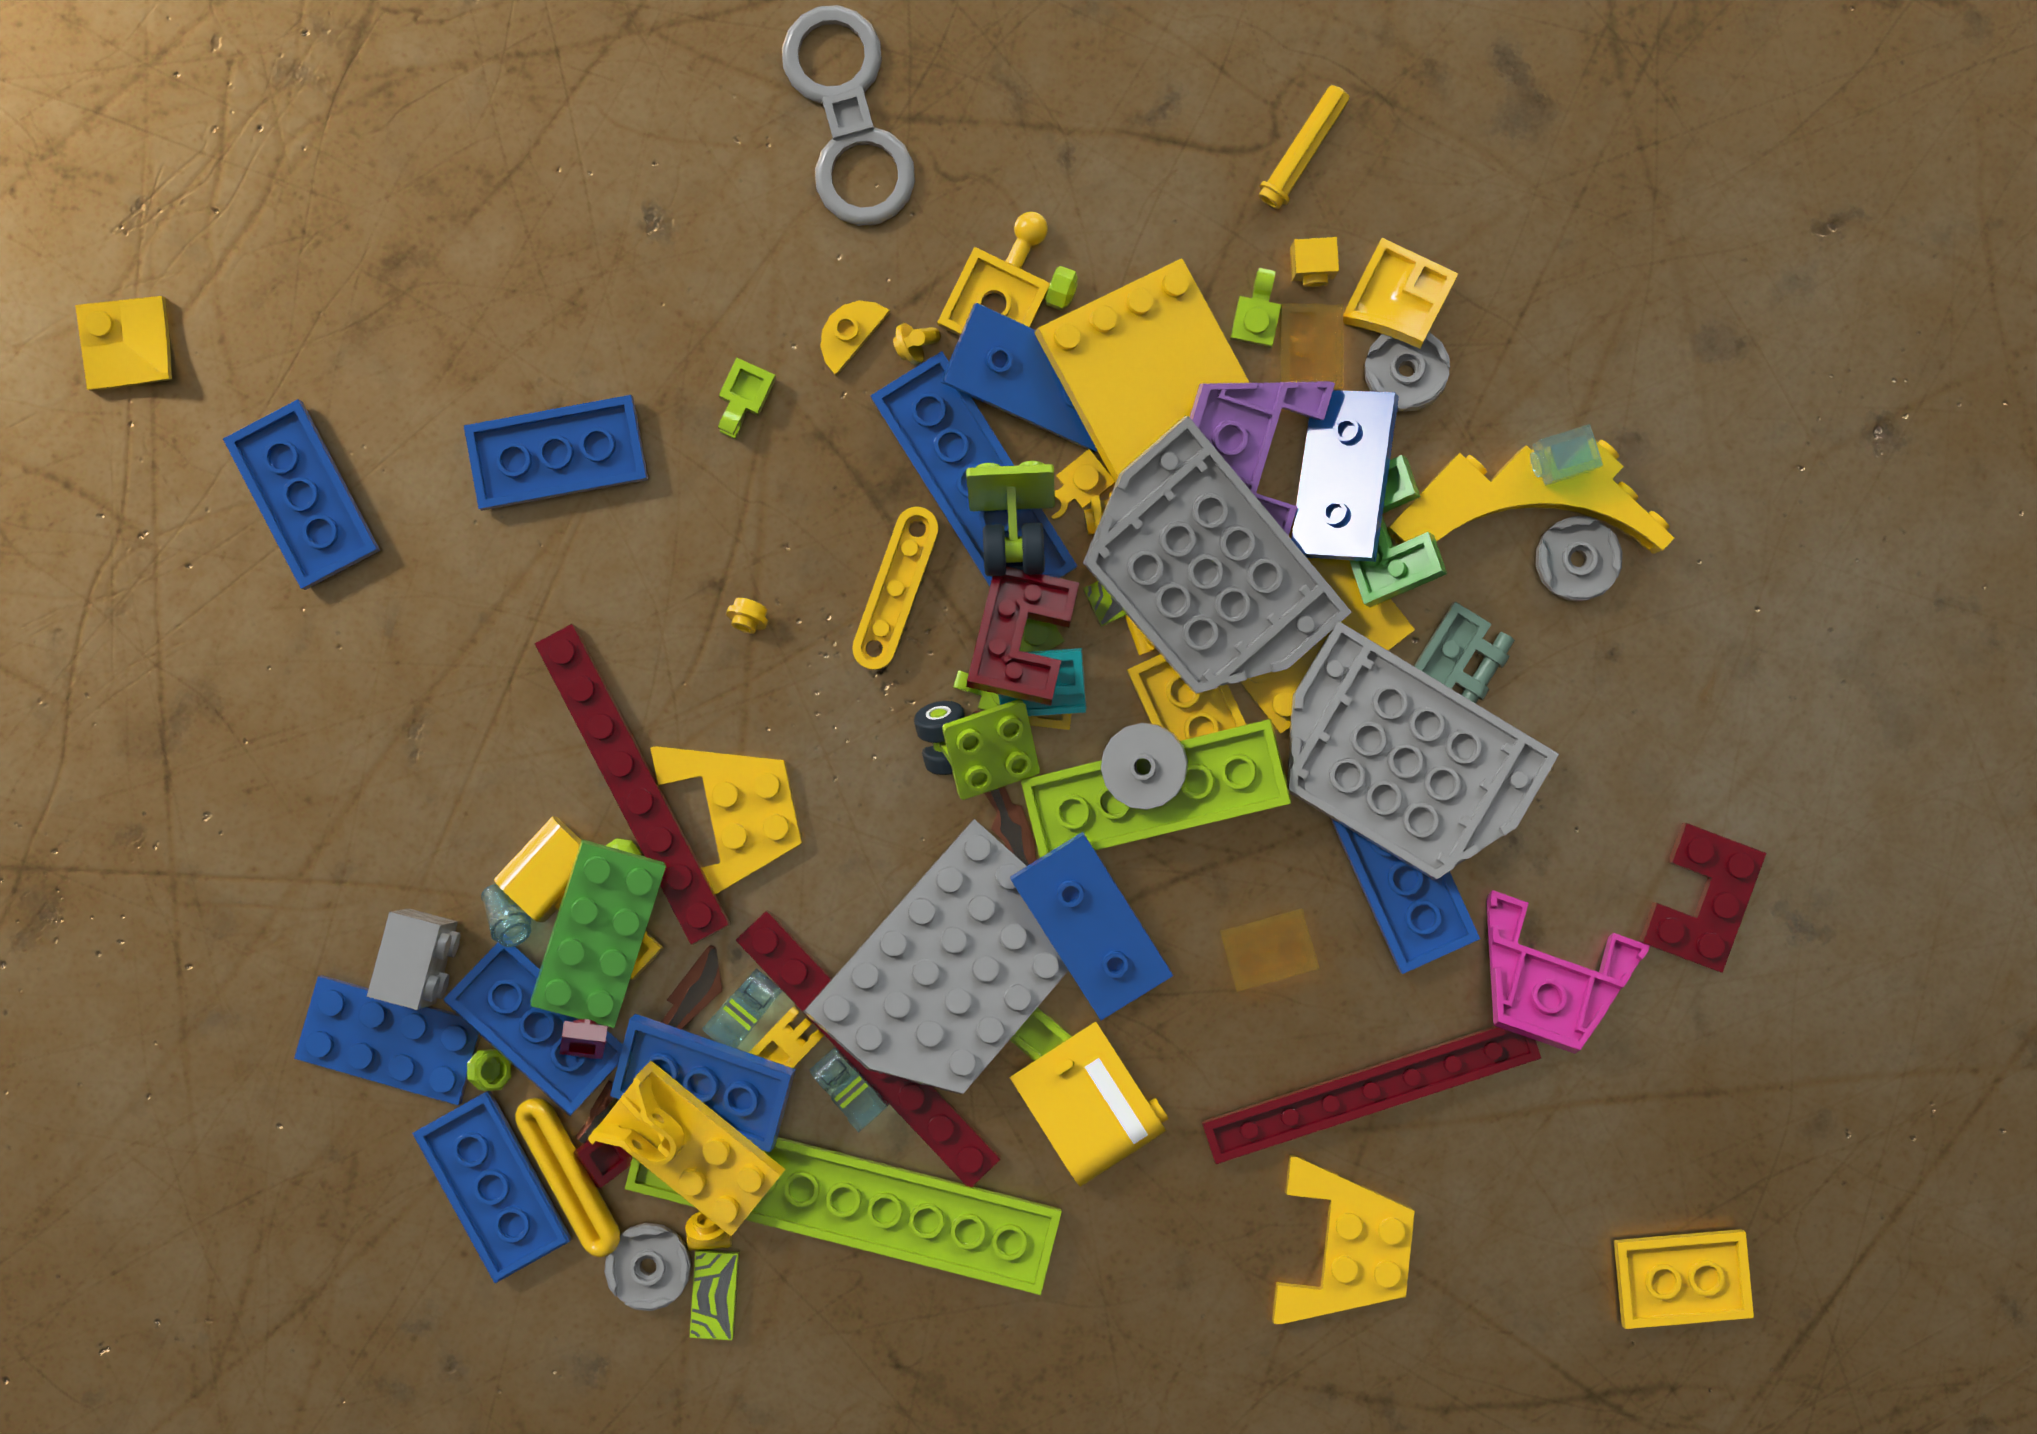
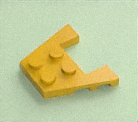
[650,746,803,895]
[1272,1155,1415,1324]

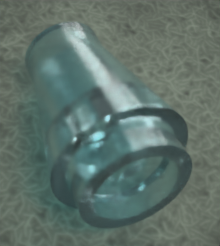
[481,884,531,947]

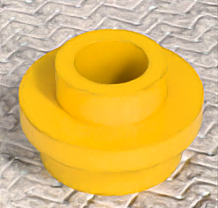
[726,598,768,634]

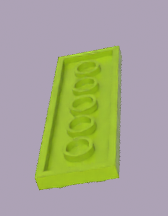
[1021,719,1292,858]

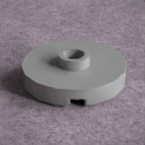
[1364,332,1450,411]
[1536,516,1622,601]
[1101,723,1188,810]
[604,1223,692,1311]

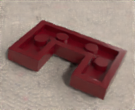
[966,566,1079,706]
[1639,823,1767,973]

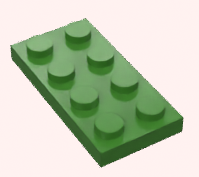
[530,839,666,1028]

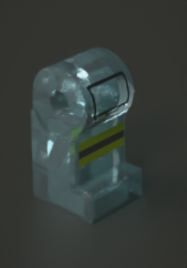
[702,968,783,1049]
[809,1047,889,1133]

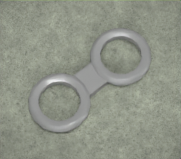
[782,5,915,226]

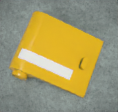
[1010,1021,1169,1187]

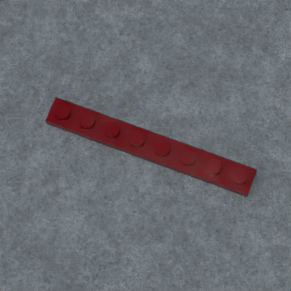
[535,624,731,945]
[736,910,1001,1187]
[1201,1026,1542,1164]

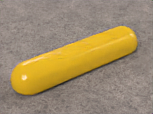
[515,1098,620,1257]

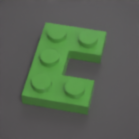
[1349,455,1447,607]

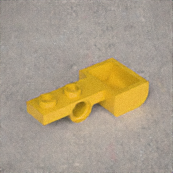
[494,816,664,980]

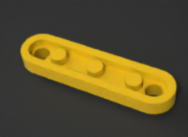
[852,507,939,670]

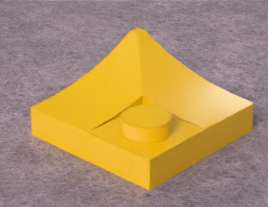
[1341,238,1458,349]
[75,296,172,391]

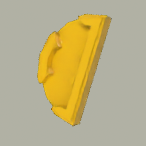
[820,300,890,377]

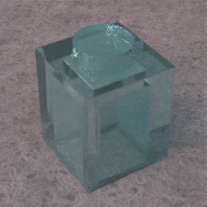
[1530,424,1603,486]

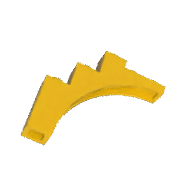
[1387,437,1674,554]

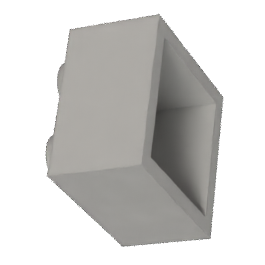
[367,909,461,1010]

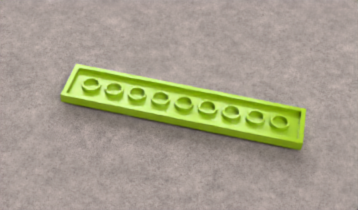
[625,1137,1062,1295]

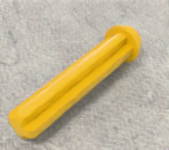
[1258,85,1350,209]

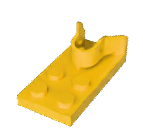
[588,1061,785,1236]

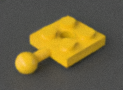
[937,212,1050,336]

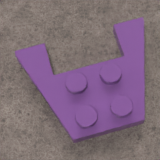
[1190,381,1335,536]

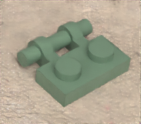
[1414,602,1515,704]

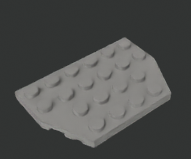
[1083,416,1352,694]
[1287,621,1559,880]
[803,819,1069,1095]

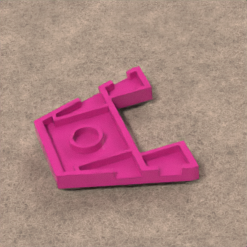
[1486,890,1649,1054]

